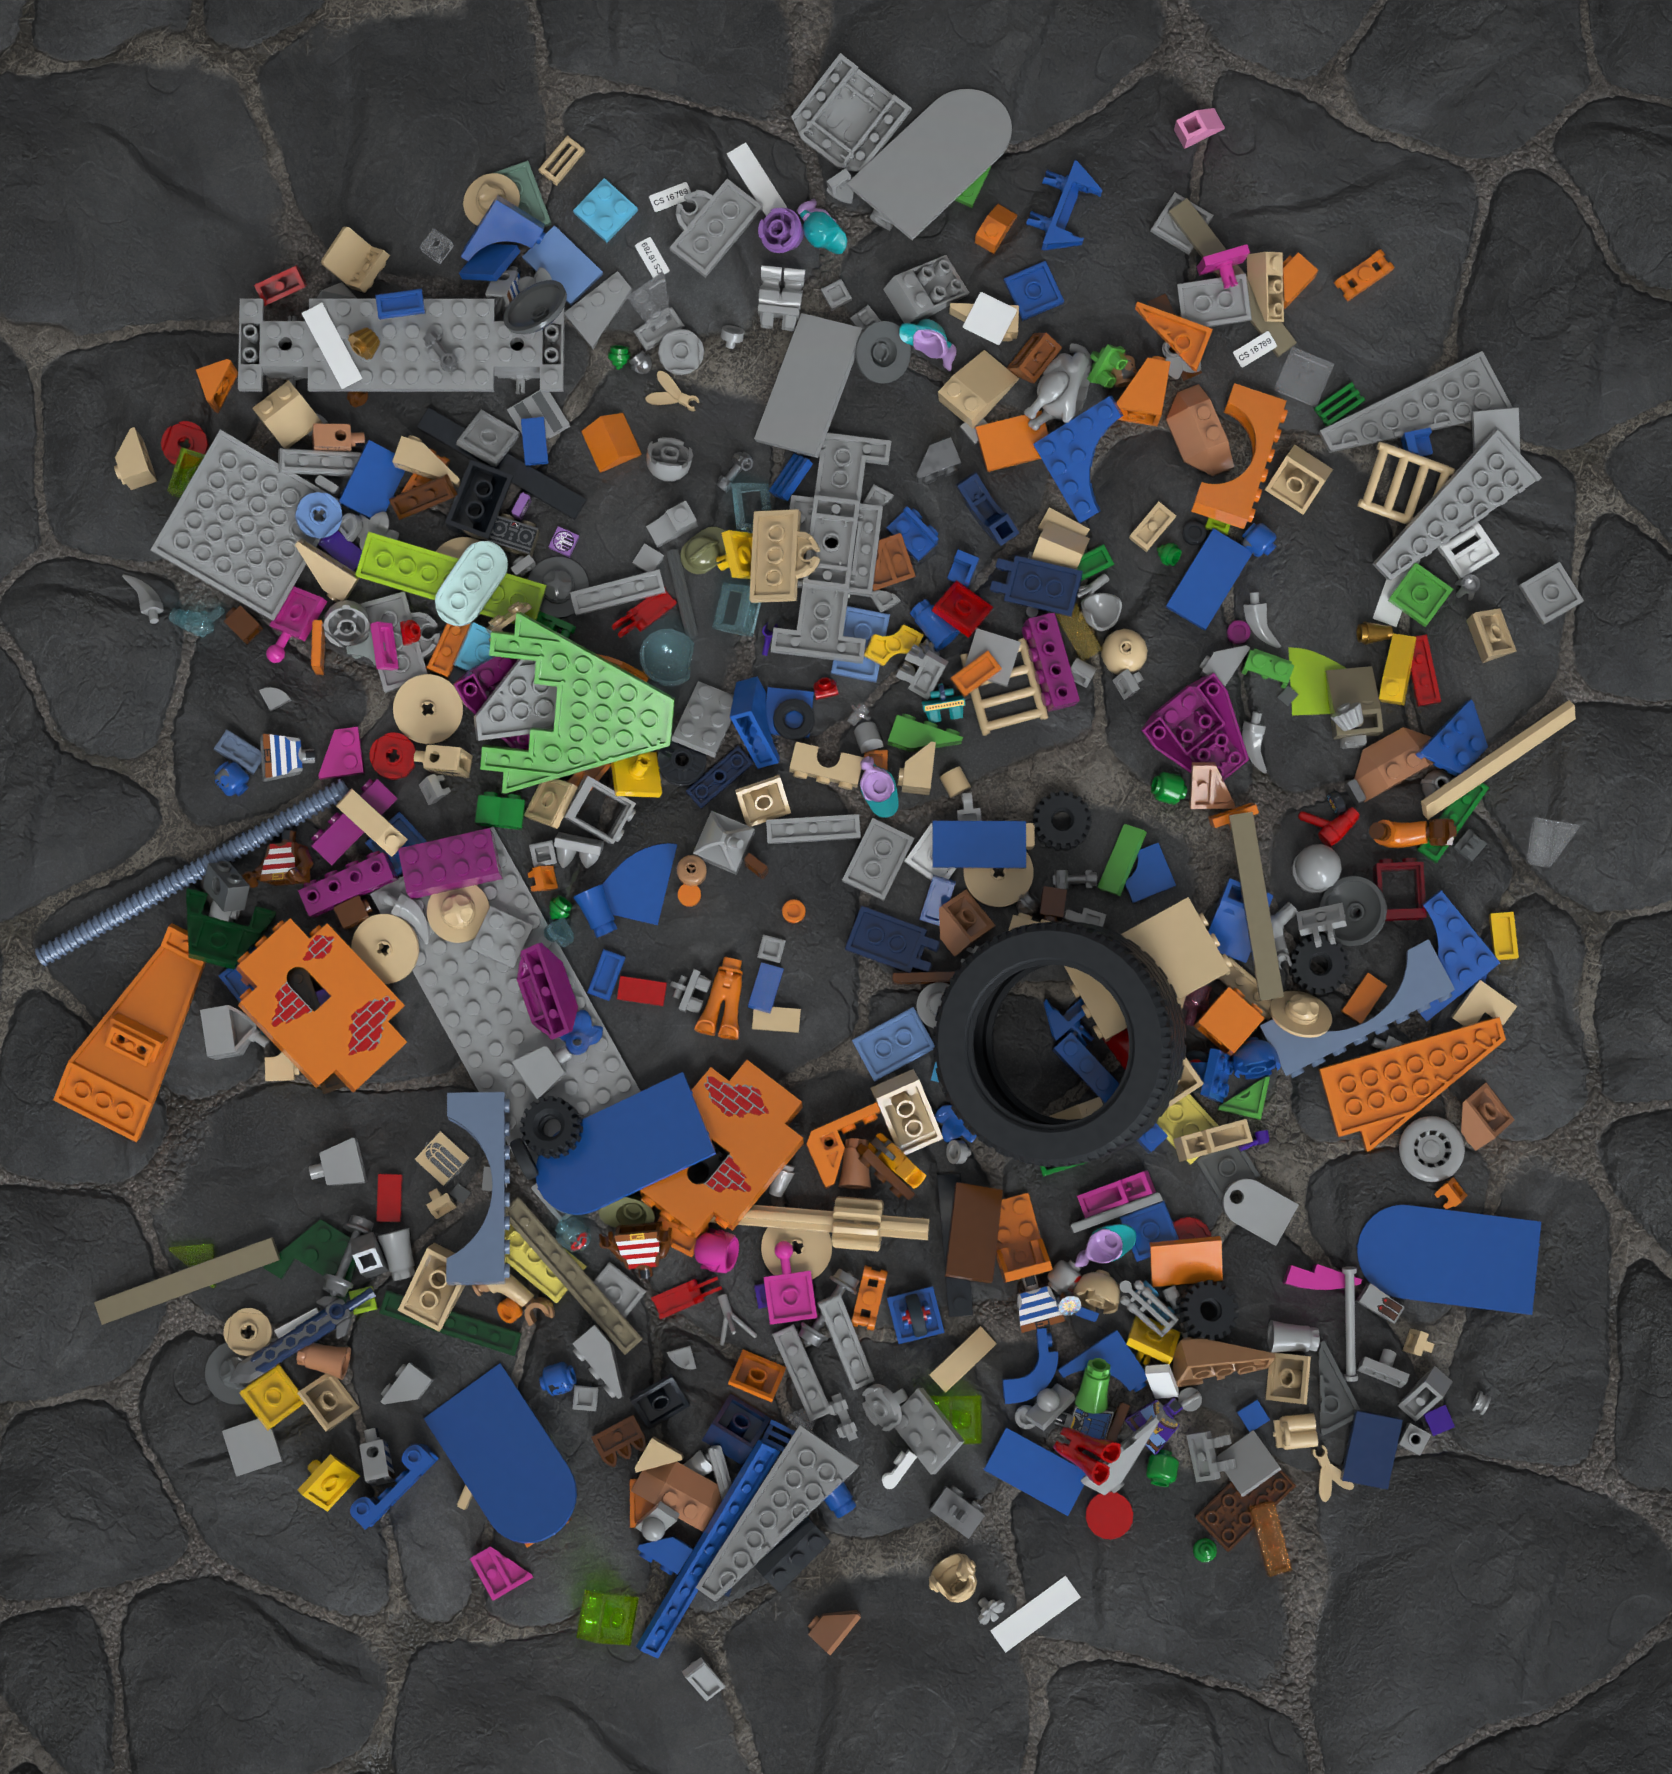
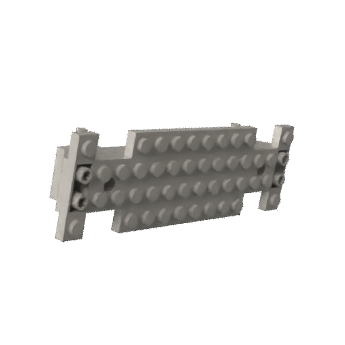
[238,299,565,394]

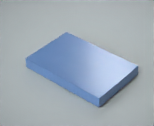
[522,225,603,305]
[831,606,890,683]
[852,1007,935,1082]

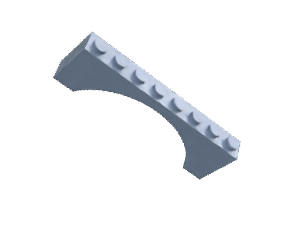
[1260,939,1455,1078]
[446,1092,510,1285]

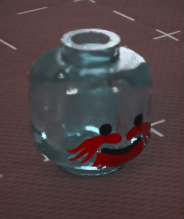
[555,1217,591,1252]

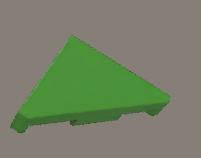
[1218,1076,1270,1120]

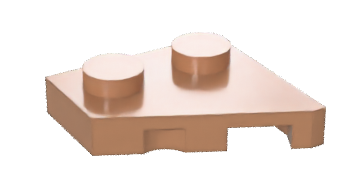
[1189,762,1235,809]

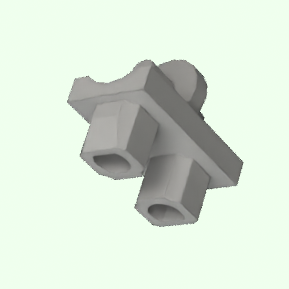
[670,969,711,1013]

